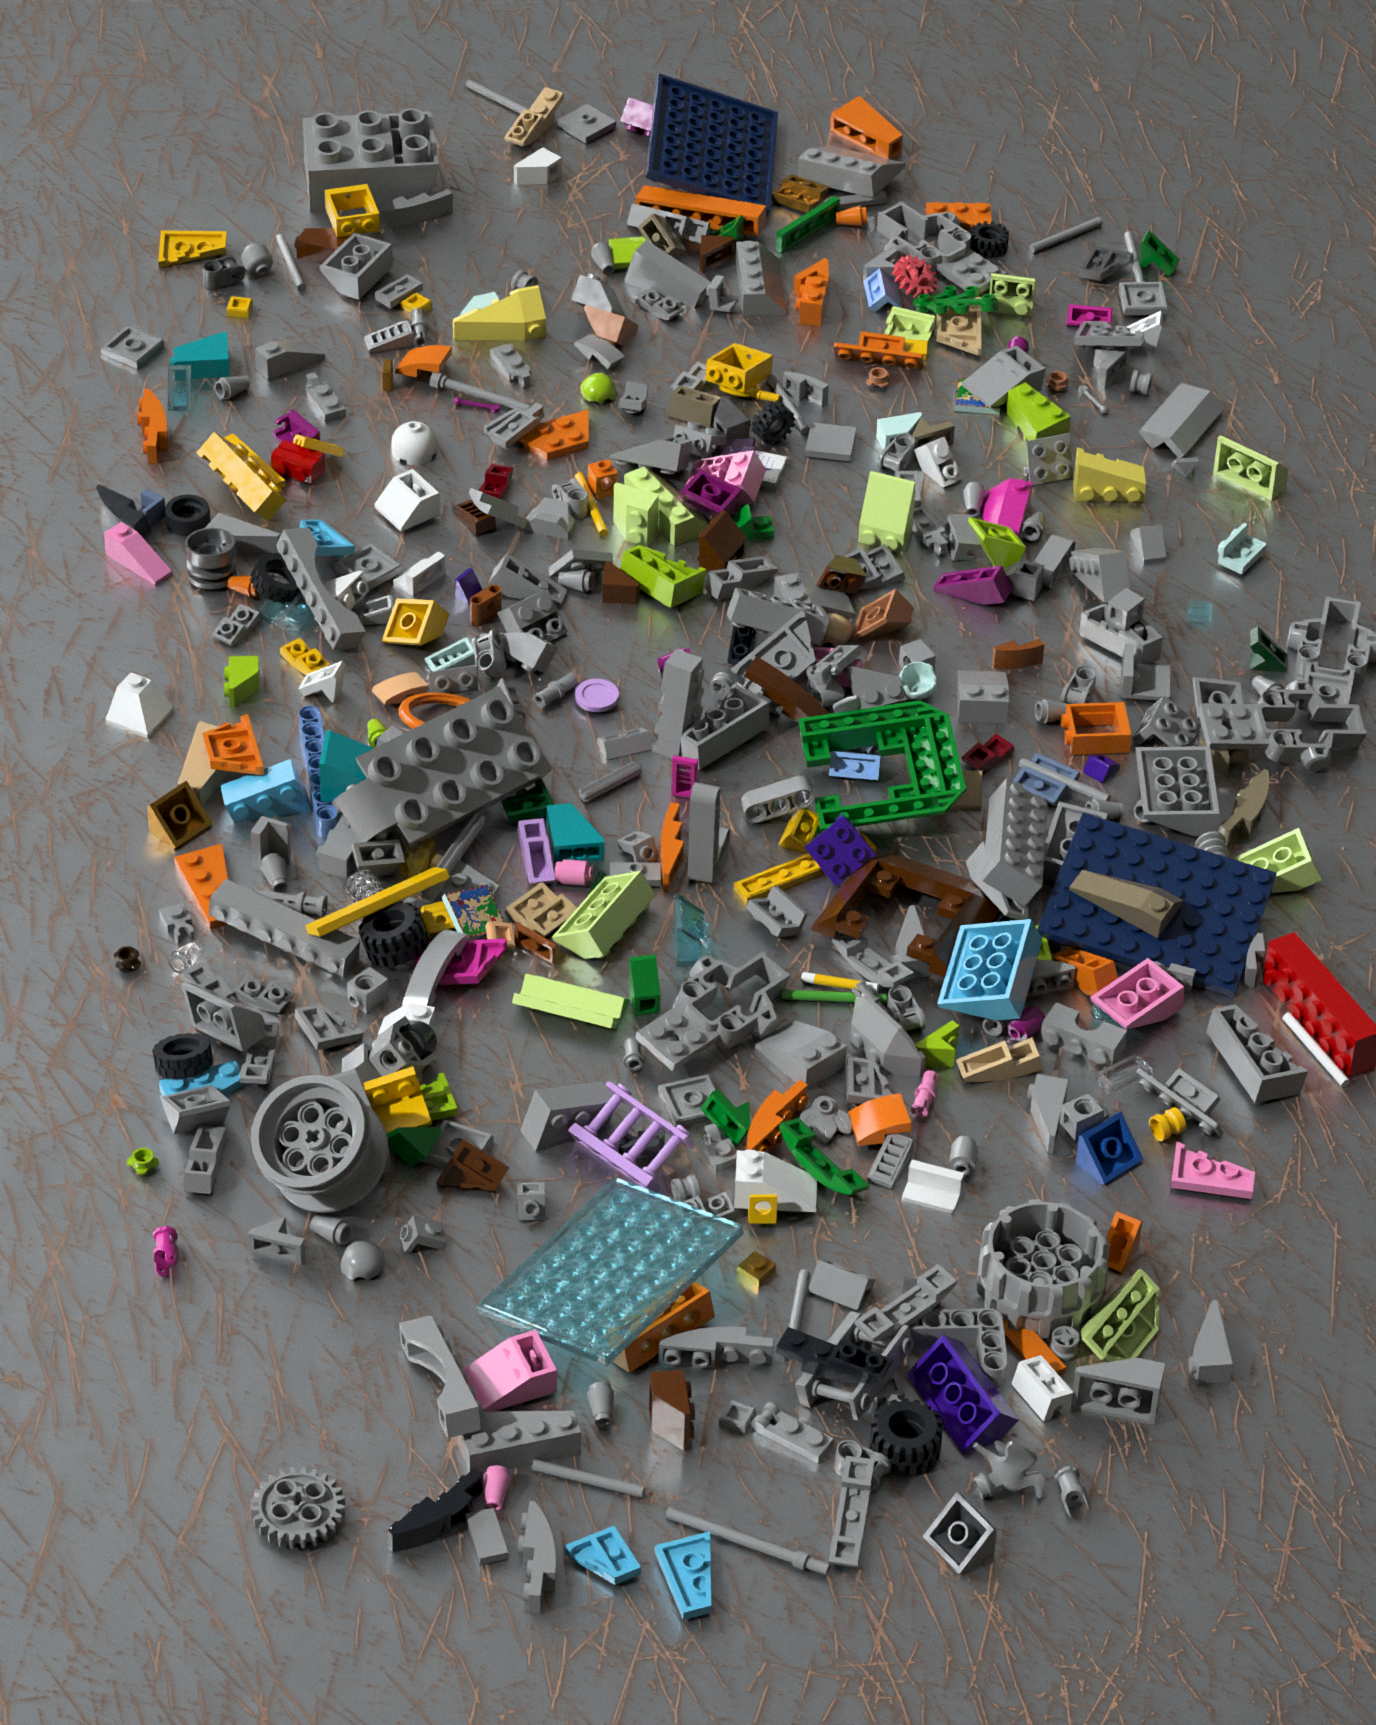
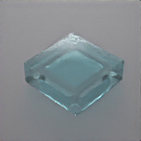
[1186,601,1212,625]

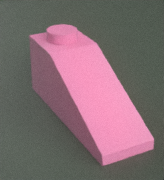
[104,522,172,586]

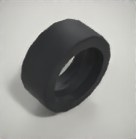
[165,494,211,536]

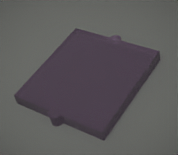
[711,437,756,457]

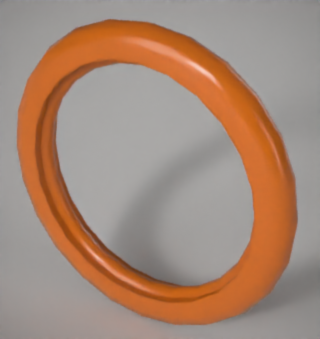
[398,692,471,729]

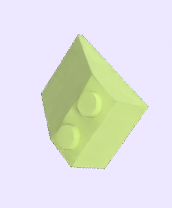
[858,471,916,553]
[1233,828,1322,893]

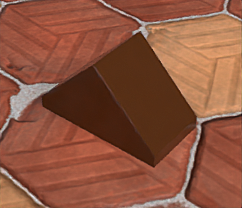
[700,235,735,273]
[602,561,640,604]

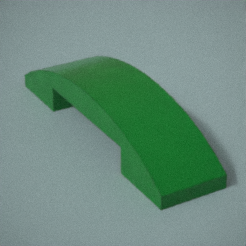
[779,1118,870,1195]

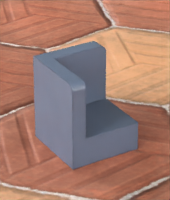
[138,489,166,527]

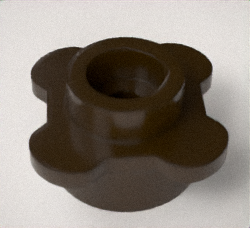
[114,946,141,971]

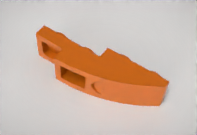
[137,389,168,464]
[747,1080,808,1153]

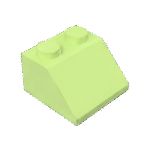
[613,482,659,547]

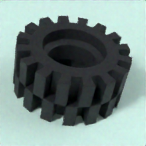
[970,221,1009,258]
[751,401,795,445]

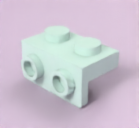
[1217,523,1267,574]

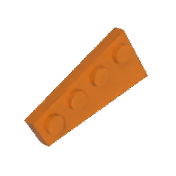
[174,843,228,929]

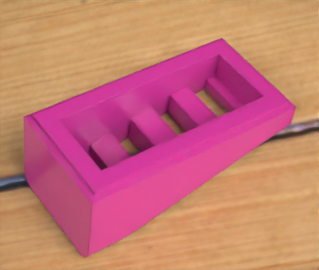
[671,755,699,799]

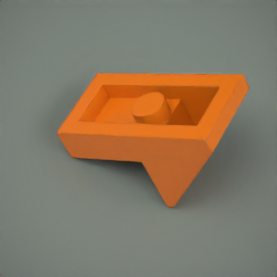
[793,258,829,297]

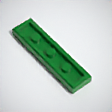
[776,196,840,253]

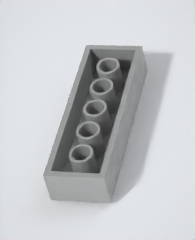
[982,778,1048,907]

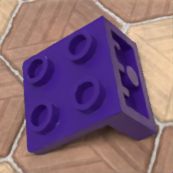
[805,813,875,886]

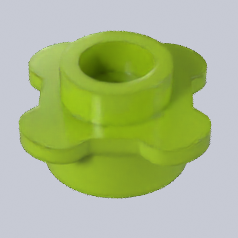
[127,1148,159,1175]

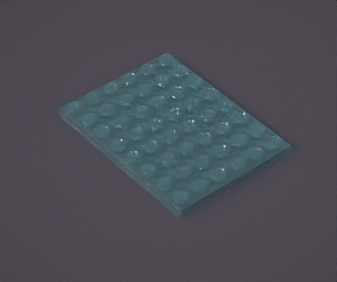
[477,1177,744,1366]

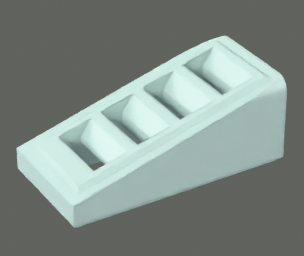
[424,637,475,672]

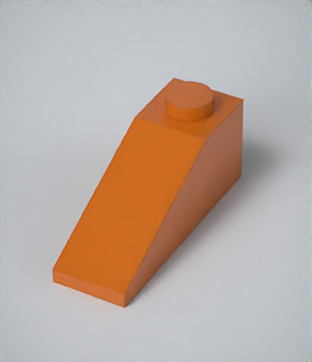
[1051,947,1118,996]

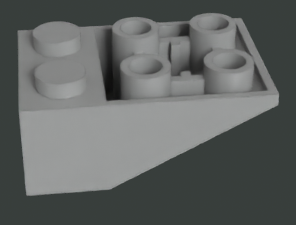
[962,346,1046,408]
[610,436,692,474]

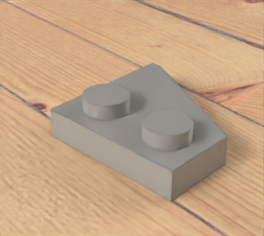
[845,666,907,709]
[294,1004,364,1050]
[846,1056,892,1104]

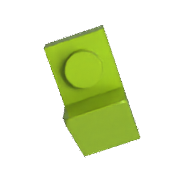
[915,1020,960,1068]

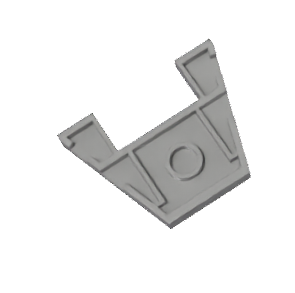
[403,848,499,908]

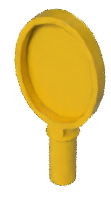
[719,385,781,402]

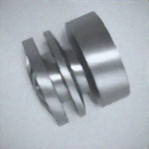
[185,528,237,589]

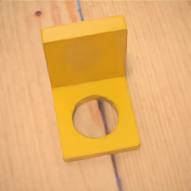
[748,1194,777,1224]

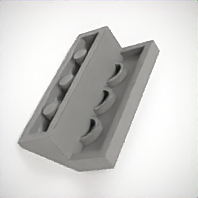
[1138,383,1225,458]

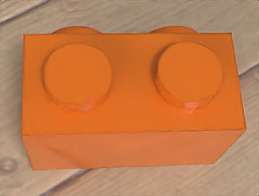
[796,276,828,326]

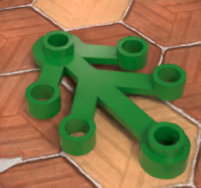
[913,286,998,314]

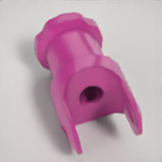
[153,1226,179,1277]

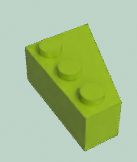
[1006,382,1071,441]
[620,545,707,608]

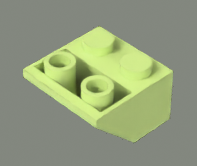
[989,273,1037,317]

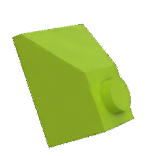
[968,517,1026,568]

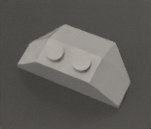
[850,995,925,1077]

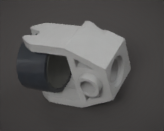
[369,1016,437,1076]

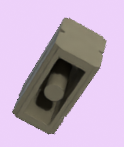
[638,214,687,259]

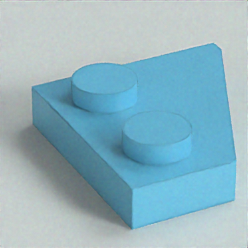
[564,1526,641,1585]

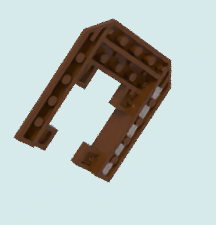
[811,854,1002,977]

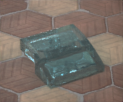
[257,582,313,631]

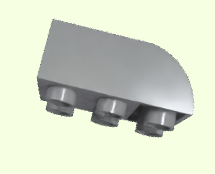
[303,108,439,212]

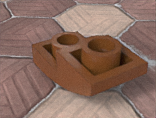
[992,639,1044,669]

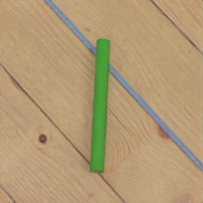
[782,989,887,1004]

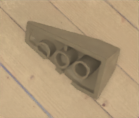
[1069,870,1184,938]

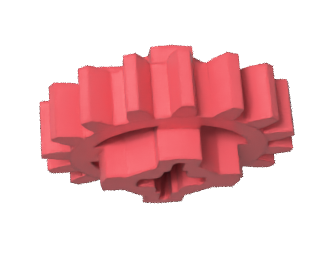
[892,255,938,299]

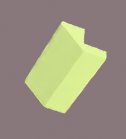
[512,973,630,1029]

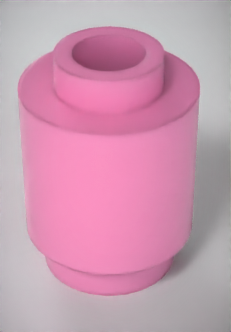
[555,859,593,886]

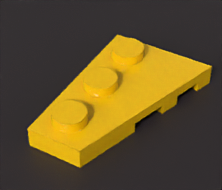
[158,230,227,268]

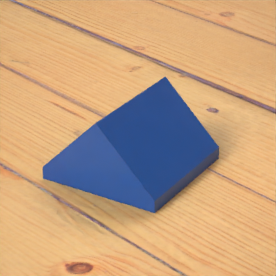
[1076,1112,1144,1184]

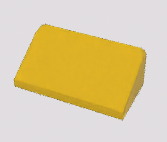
[778,807,818,853]

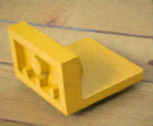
[362,1067,432,1134]

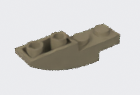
[1218,769,1269,849]

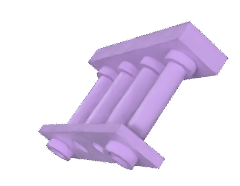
[568,1081,694,1196]

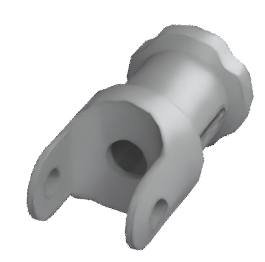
[1054,1466,1091,1519]

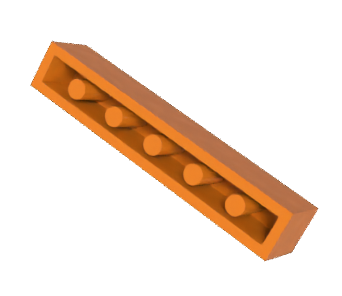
[635,185,766,237]

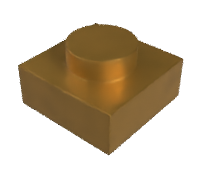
[737,1251,776,1287]

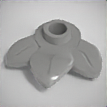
[799,1096,852,1145]

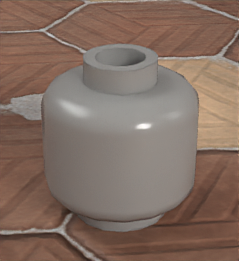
[241,242,273,276]

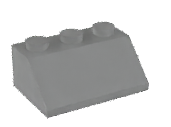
[320,233,393,300]
[181,982,267,1051]

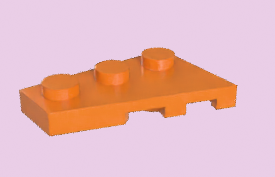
[926,202,992,231]

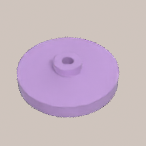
[575,679,619,712]

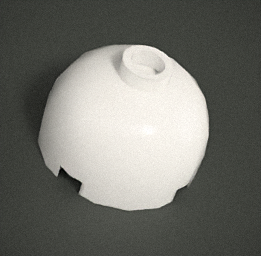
[391,421,437,465]

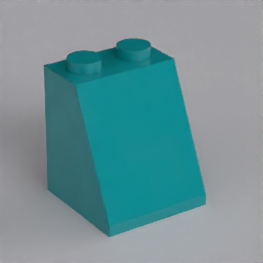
[319,730,374,802]

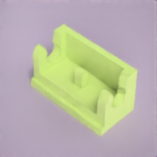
[885,306,935,346]

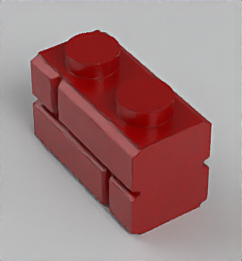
[271,440,325,485]

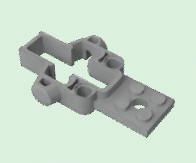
[877,201,1007,295]
[1287,596,1376,711]
[1197,680,1367,772]
[635,952,790,1071]

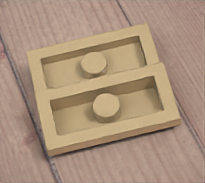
[504,882,577,938]

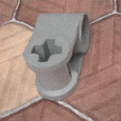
[878,433,915,471]
[552,478,588,519]
[472,629,506,679]
[805,664,844,708]
[1061,665,1096,704]
[887,985,926,1031]
[834,1440,891,1491]

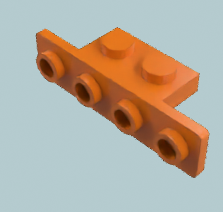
[834,331,924,369]

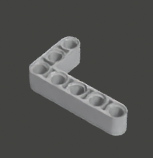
[688,782,730,884]
[865,1308,1008,1388]

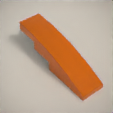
[660,802,684,892]

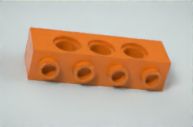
[606,1280,715,1373]

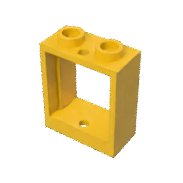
[325,184,380,238]
[705,343,773,393]

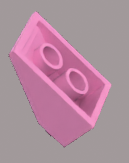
[1090,958,1184,1030]

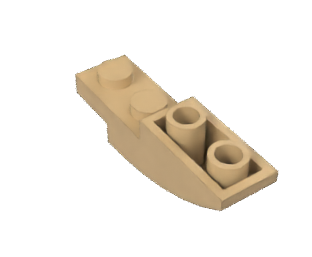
[504,87,564,146]

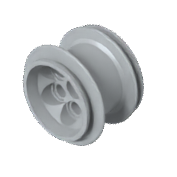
[251,1075,388,1213]

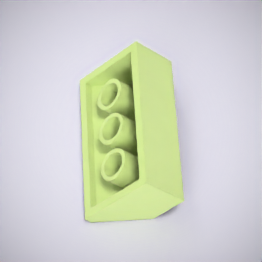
[624,467,710,546]
[552,871,655,959]

